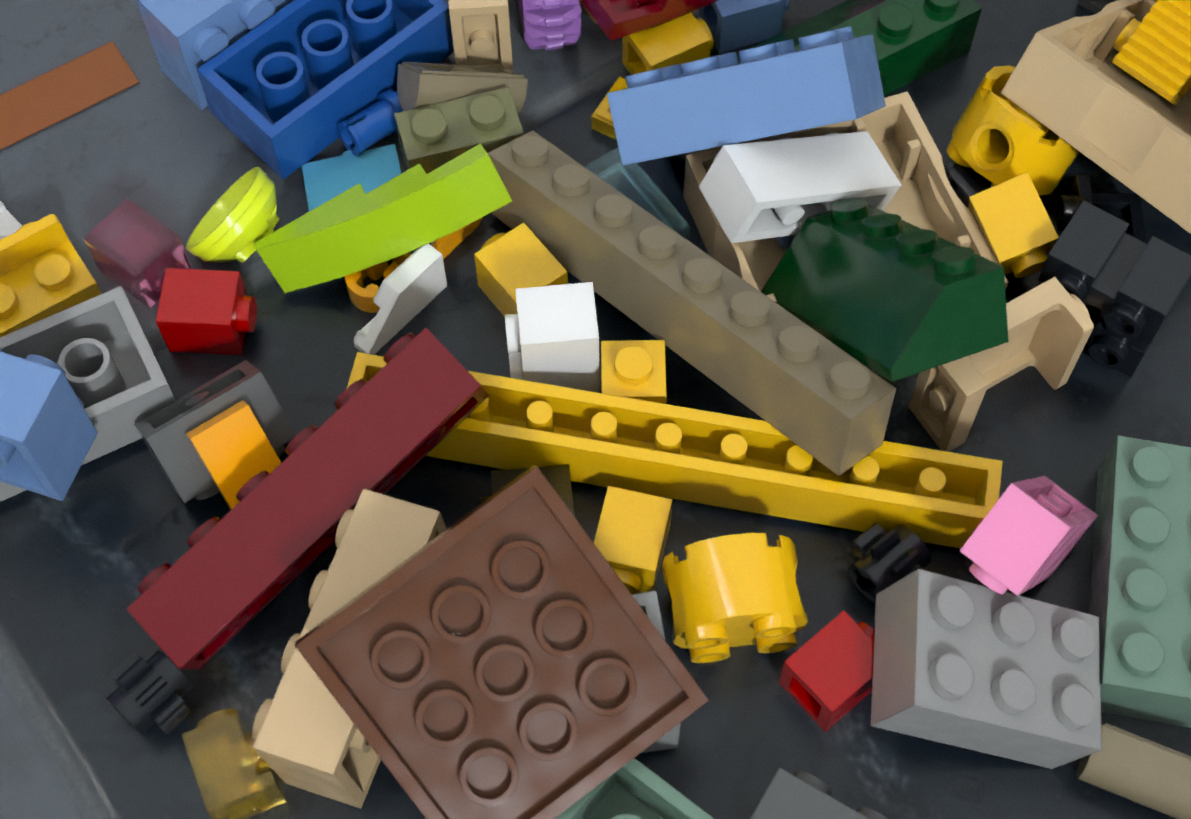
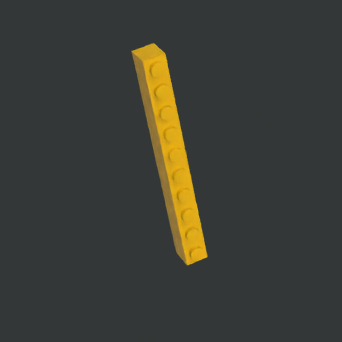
[347,352,1003,549]

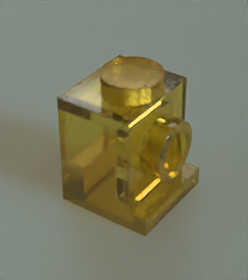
[182,709,287,819]

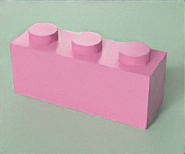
[960,476,1099,596]

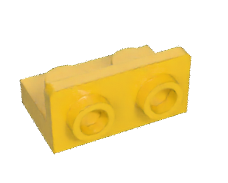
[0,214,102,338]

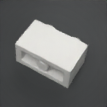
[505,282,600,393]

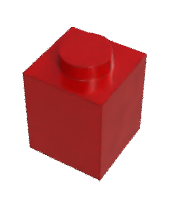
[155,268,257,355]
[779,611,875,732]

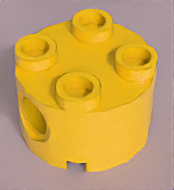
[947,65,1079,196]
[662,533,808,663]

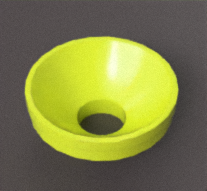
[186,167,280,263]

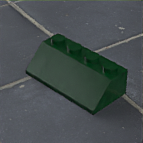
[737,0,982,96]
[761,198,1009,382]

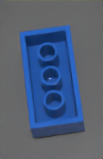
[196,0,454,180]

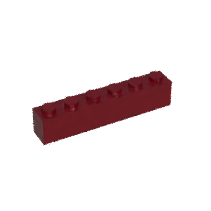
[126,328,490,669]

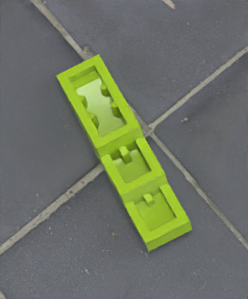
[253,143,512,293]

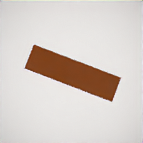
[0,41,139,150]

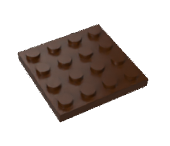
[295,465,709,819]

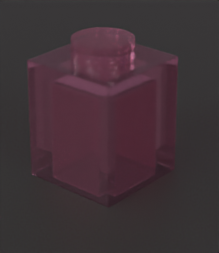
[84,199,192,308]

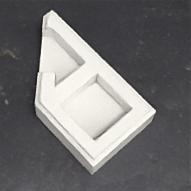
[353,243,447,355]

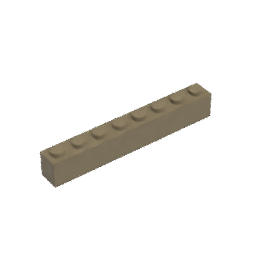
[488,130,896,476]

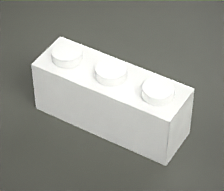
[699,131,901,243]

